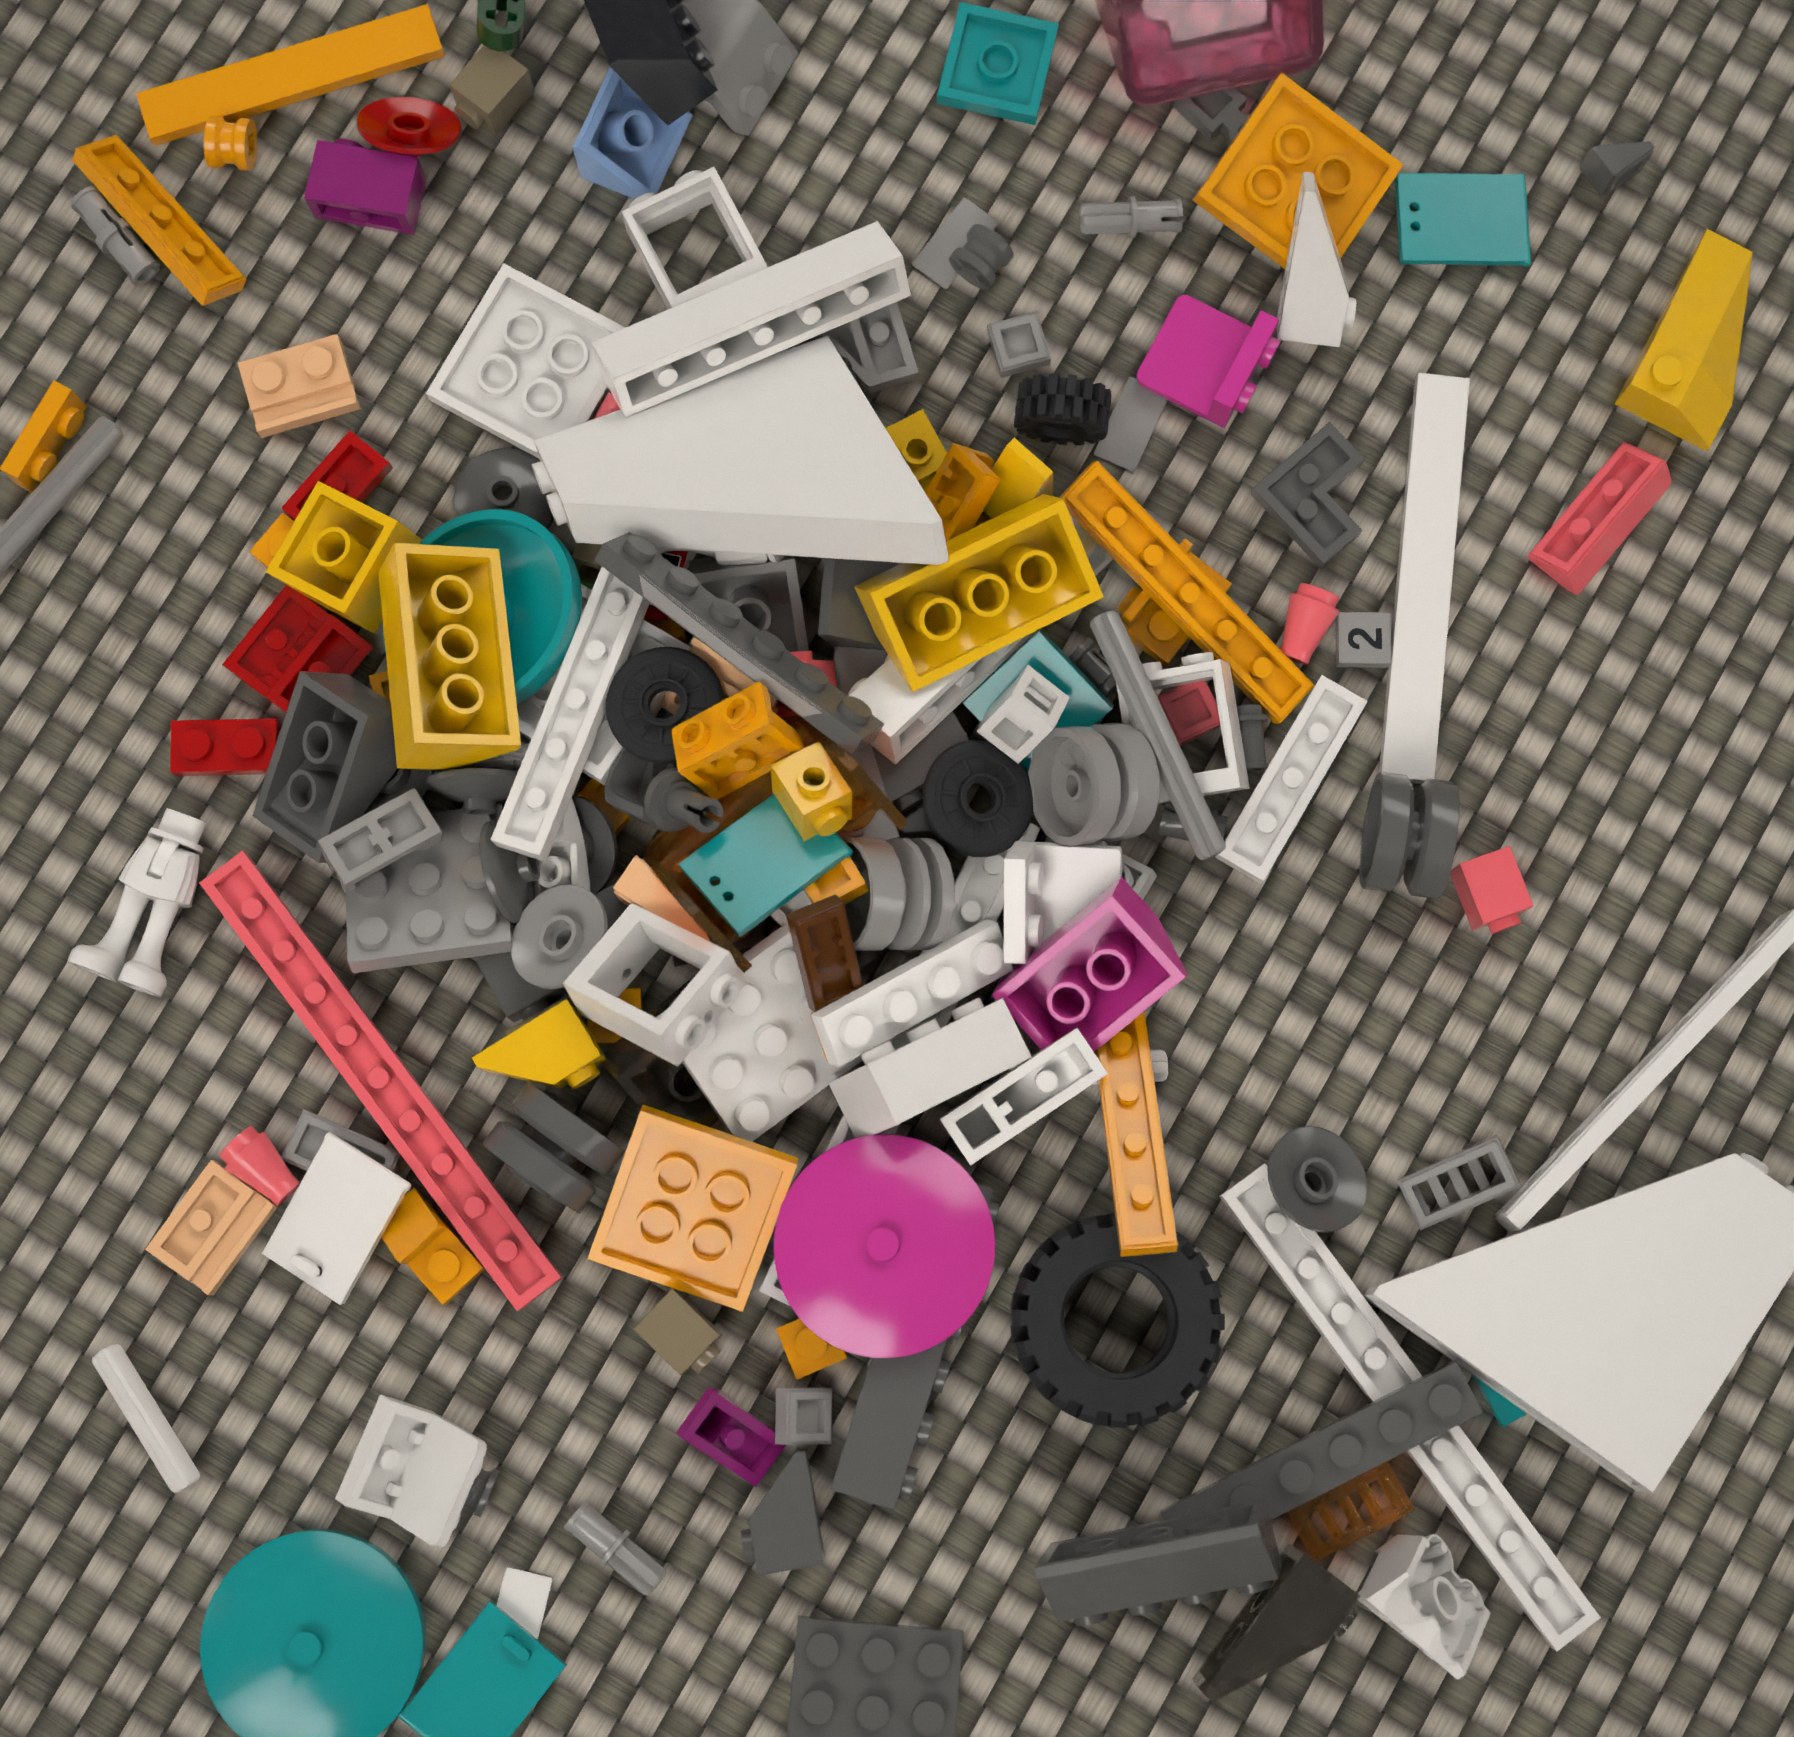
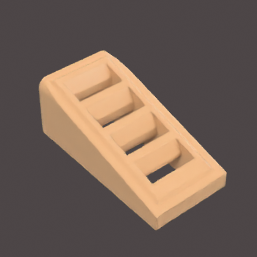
[613,855,711,942]

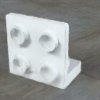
[1004,841,1122,964]

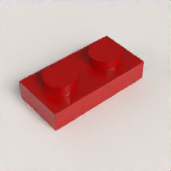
[281,430,393,521]
[170,718,281,776]

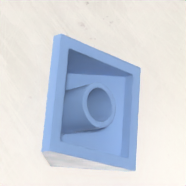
[572,67,693,199]

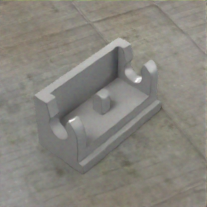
[318,788,442,894]

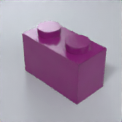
[304,138,427,235]

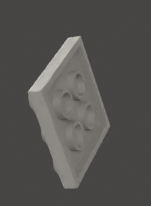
[346,803,513,973]

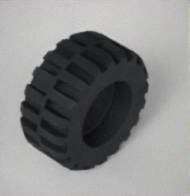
[1010,1213,1225,1428]

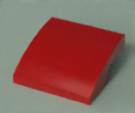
[222,585,373,713]

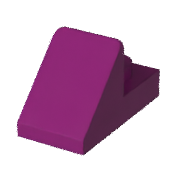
[676,1387,786,1487]

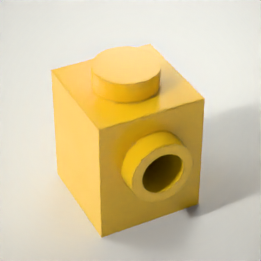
[885,409,947,492]
[771,742,852,841]

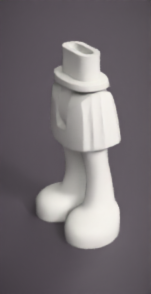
[67,808,206,997]

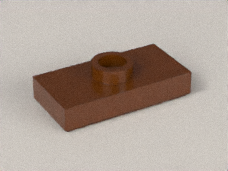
[786,894,863,1012]

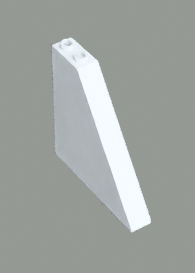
[532,335,949,565]
[1363,1153,1794,1493]

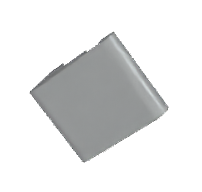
[682,0,799,136]

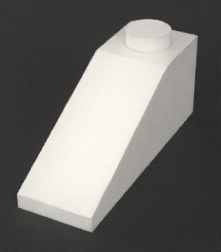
[1276,172,1356,347]
[939,1028,1108,1166]

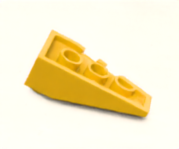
[1614,229,1753,451]

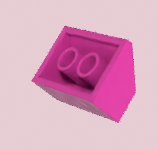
[992,877,1187,1052]

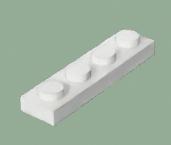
[1215,675,1368,884]
[811,919,1013,1067]

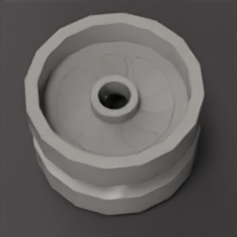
[1028,723,1160,846]

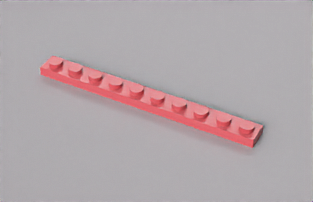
[199,851,563,1311]

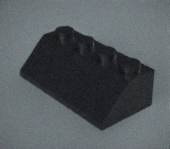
[584,0,718,126]

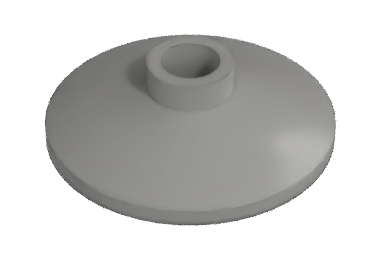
[511,884,608,989]

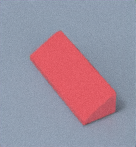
[1528,442,1672,595]

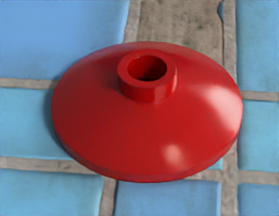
[357,97,461,157]

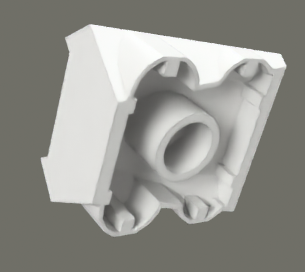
[1353,1534,1491,1680]

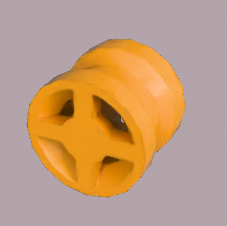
[204,116,258,171]

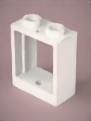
[622,167,768,309]
[1116,652,1250,804]
[562,903,746,1067]

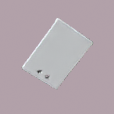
[262,1132,411,1305]

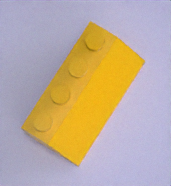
[854,494,1104,692]
[378,543,521,770]

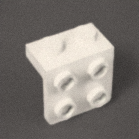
[335,1394,487,1548]

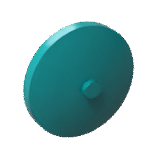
[382,509,582,705]
[200,1529,426,1737]

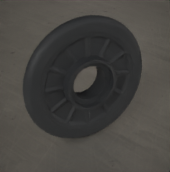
[606,647,724,764]
[922,740,1033,858]

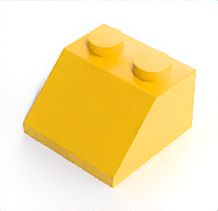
[265,481,422,634]

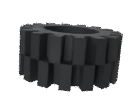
[1014,373,1112,445]

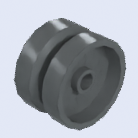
[1359,771,1460,899]
[482,1081,625,1214]

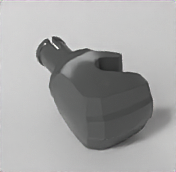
[604,748,723,833]

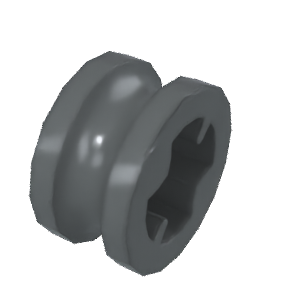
[463,1468,500,1517]

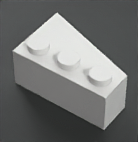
[828,997,1031,1138]

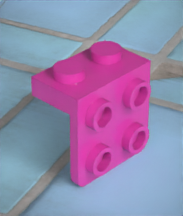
[1136,295,1281,429]

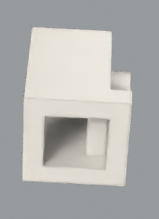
[976,665,1070,764]

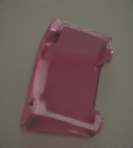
[1095,0,1324,106]

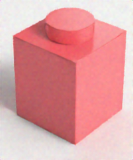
[1450,846,1534,934]

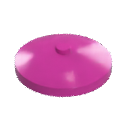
[774,1134,995,1358]

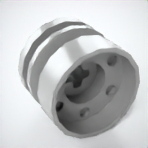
[842,837,955,951]

